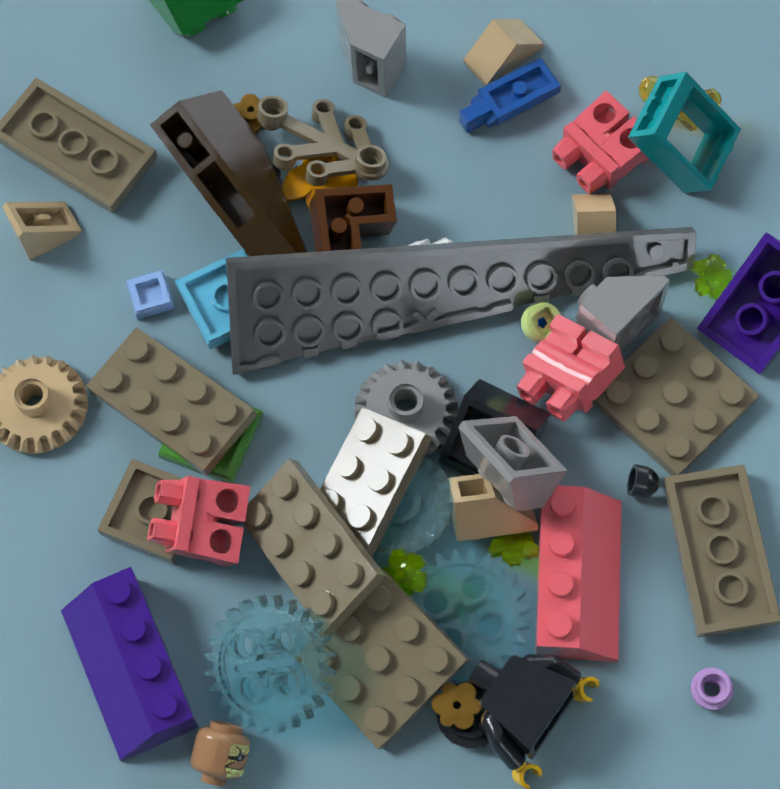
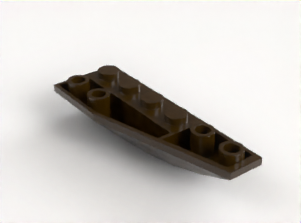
[150,90,308,256]

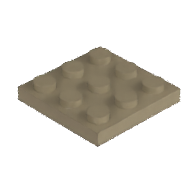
[592,317,759,476]
[294,569,470,749]

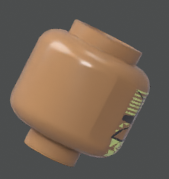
[190,720,250,786]

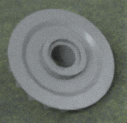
[355,359,458,457]

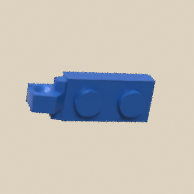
[459,58,561,133]

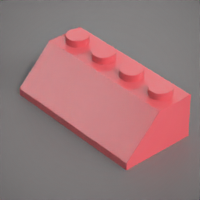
[535,485,622,662]

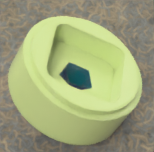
[521,302,561,343]

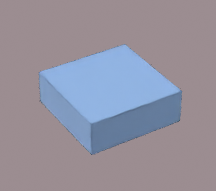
[126,270,175,320]

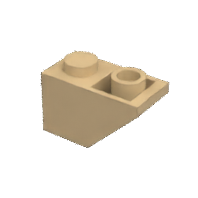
[448,474,538,542]

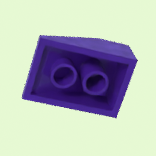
[696,232,780,375]

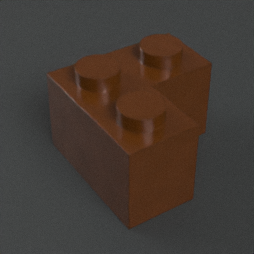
[309,184,397,252]

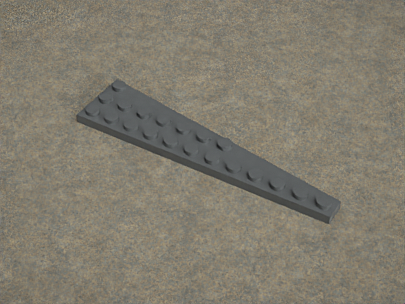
[226,227,696,375]

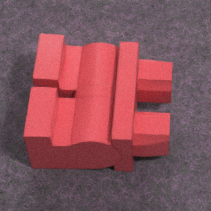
[552,90,649,194]
[517,314,625,422]
[147,476,251,567]

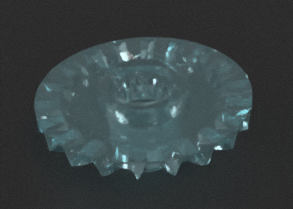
[376,457,454,558]

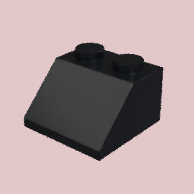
[438,379,551,476]

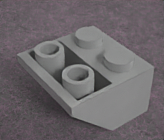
[336,0,407,98]

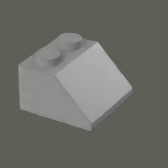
[575,275,670,353]
[458,416,567,511]

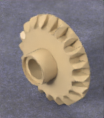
[0,355,88,454]

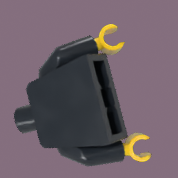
[469,654,600,789]

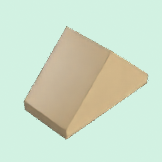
[463,19,544,86]
[572,193,616,235]
[2,202,82,260]

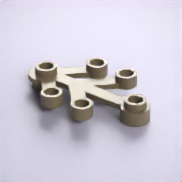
[257,96,389,186]

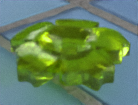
[692,253,733,301]
[488,532,539,567]
[381,548,428,596]

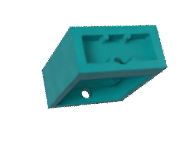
[628,72,741,193]

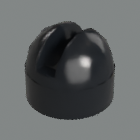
[627,464,659,498]

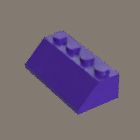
[61,566,199,762]

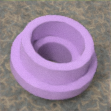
[690,668,733,710]

